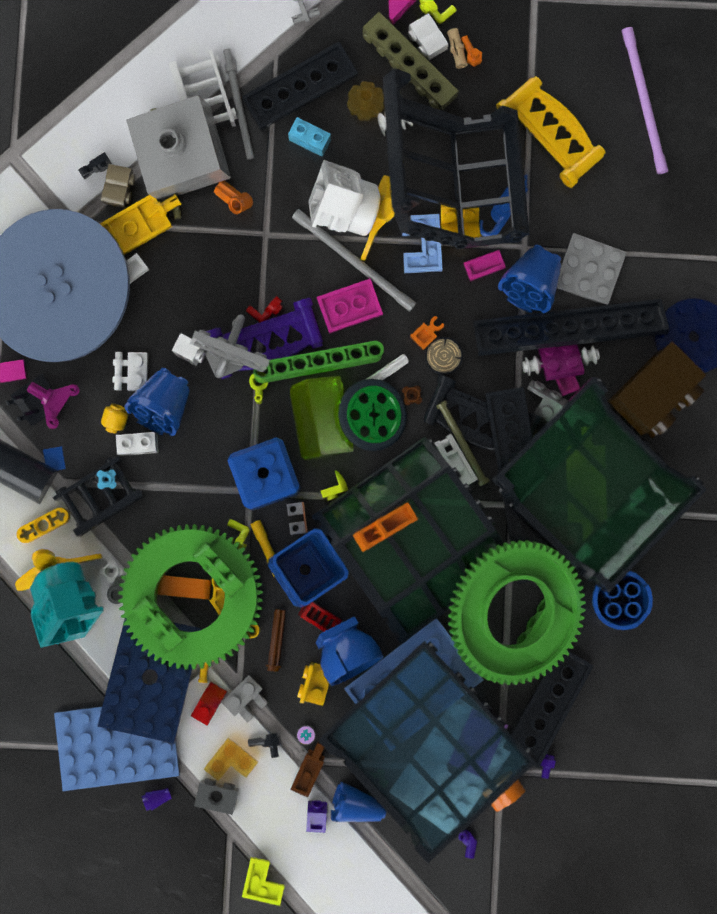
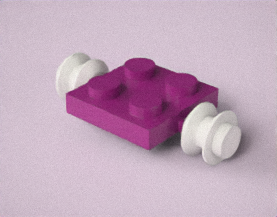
[522,345,600,381]

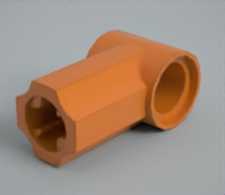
[214,180,253,214]

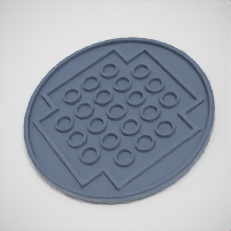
[0,209,130,362]

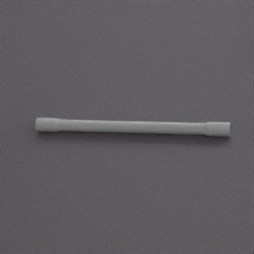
[292,209,416,312]

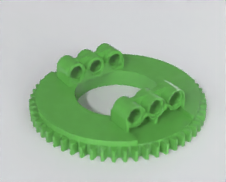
[118,524,263,670]
[448,540,586,685]

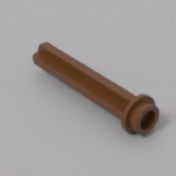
[266,609,286,672]

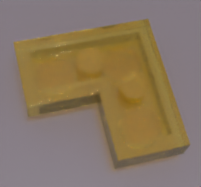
[204,737,259,781]

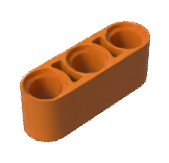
[157,575,211,600]

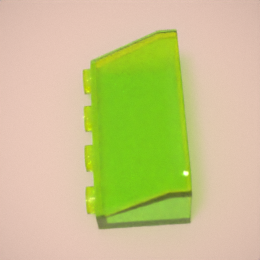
[290,376,354,460]

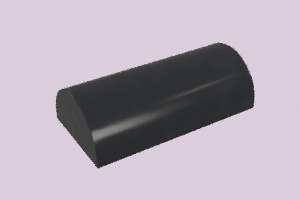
[0,439,58,504]

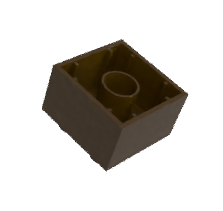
[607,341,706,438]

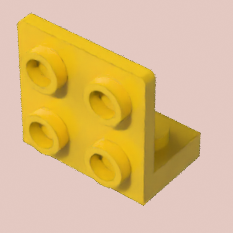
[440,202,481,238]
[297,662,329,706]

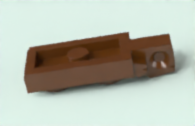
[290,742,325,798]

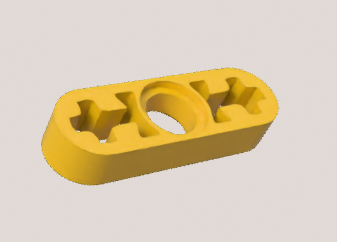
[17,508,70,543]

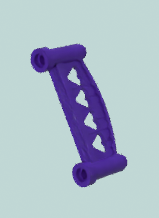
[206,298,323,380]

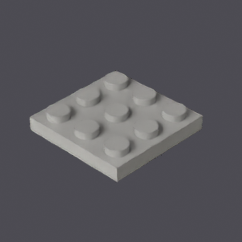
[557,233,627,305]

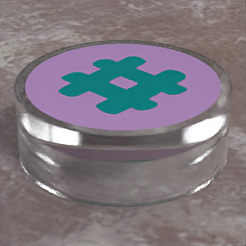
[296,725,316,745]

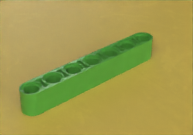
[254,341,384,383]

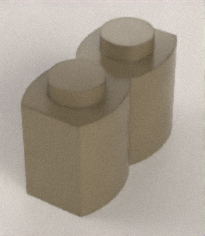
[101,164,135,208]

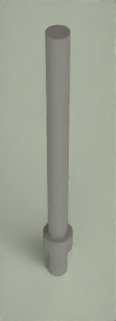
[223,49,254,160]

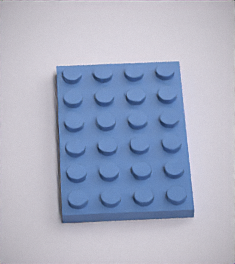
[344,618,483,751]
[54,706,180,791]

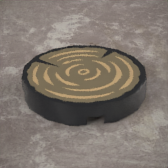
[425,337,463,375]

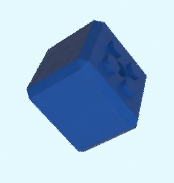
[227,437,301,511]
[267,528,349,607]

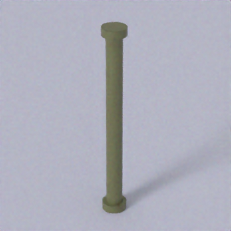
[436,400,490,486]

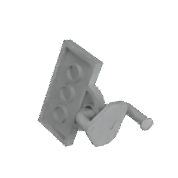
[190,314,270,378]

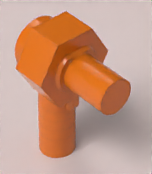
[461,35,482,67]

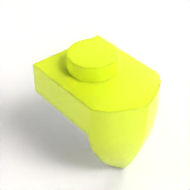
[321,470,348,501]

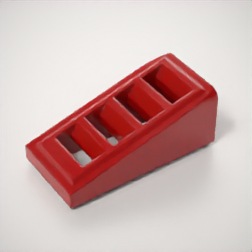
[298,601,343,631]

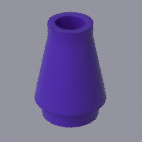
[141,788,172,811]

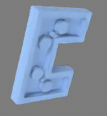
[402,214,442,273]

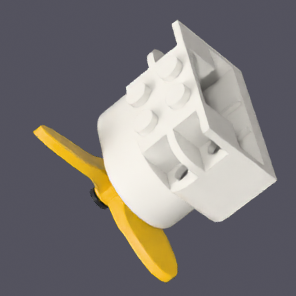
[308,160,394,261]

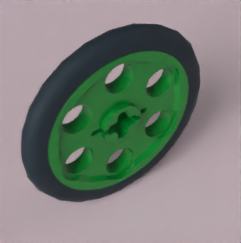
[338,379,407,451]

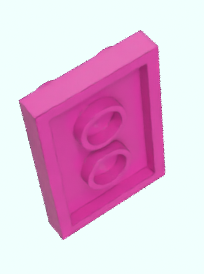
[317,278,383,334]

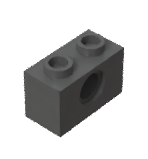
[194,778,239,815]

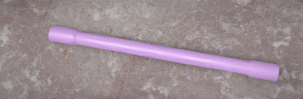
[622,27,668,174]

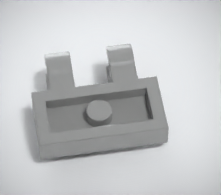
[221,675,268,723]

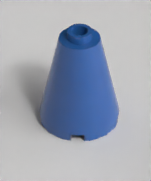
[331,782,387,822]

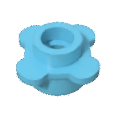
[97,470,117,489]

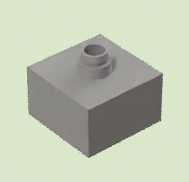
[126,95,231,201]

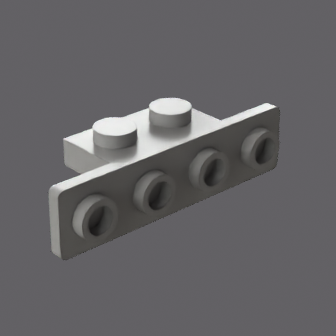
[527,380,597,431]

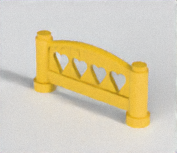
[496,76,605,188]

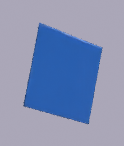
[43,446,66,470]

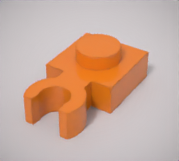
[410,316,444,350]

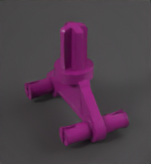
[27,382,80,429]

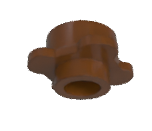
[402,386,422,405]

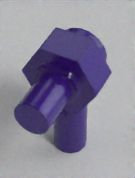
[540,754,556,779]

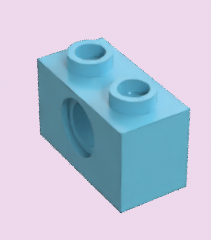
[288,117,331,157]

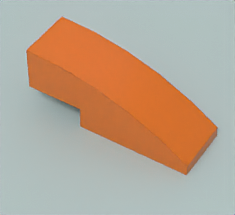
[353,502,418,552]

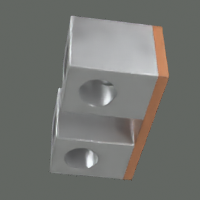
[287,502,308,535]

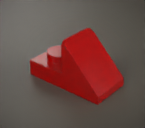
[191,682,227,726]

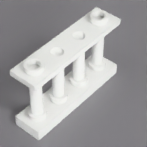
[169,50,237,127]

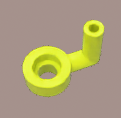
[419,0,457,24]
[249,371,269,404]
[227,519,250,549]

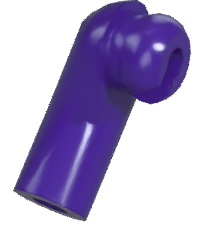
[458,830,477,859]

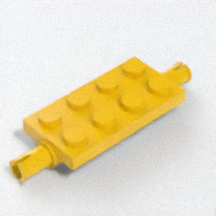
[100,194,182,255]

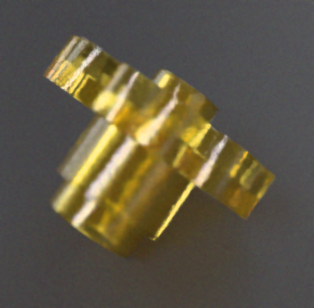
[347,81,384,121]

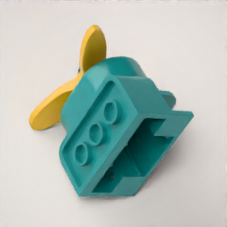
[15,549,104,648]

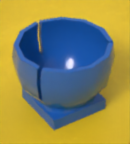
[316,616,383,686]

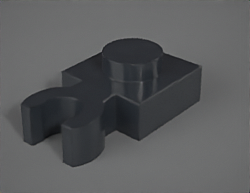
[78,152,112,179]

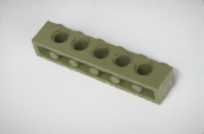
[363,12,458,111]

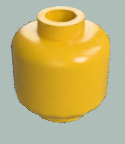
[101,404,128,433]

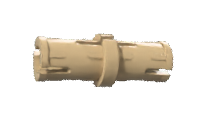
[447,28,468,69]

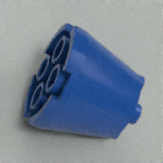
[498,245,561,313]
[124,368,190,436]
[592,571,653,630]

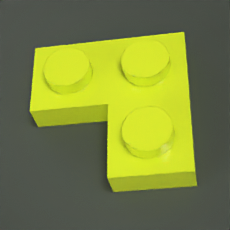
[242,857,285,906]

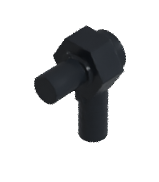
[248,733,282,758]

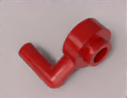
[246,296,283,323]

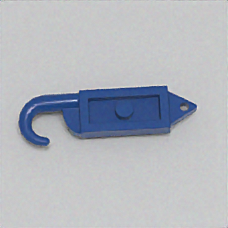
[479,174,528,236]

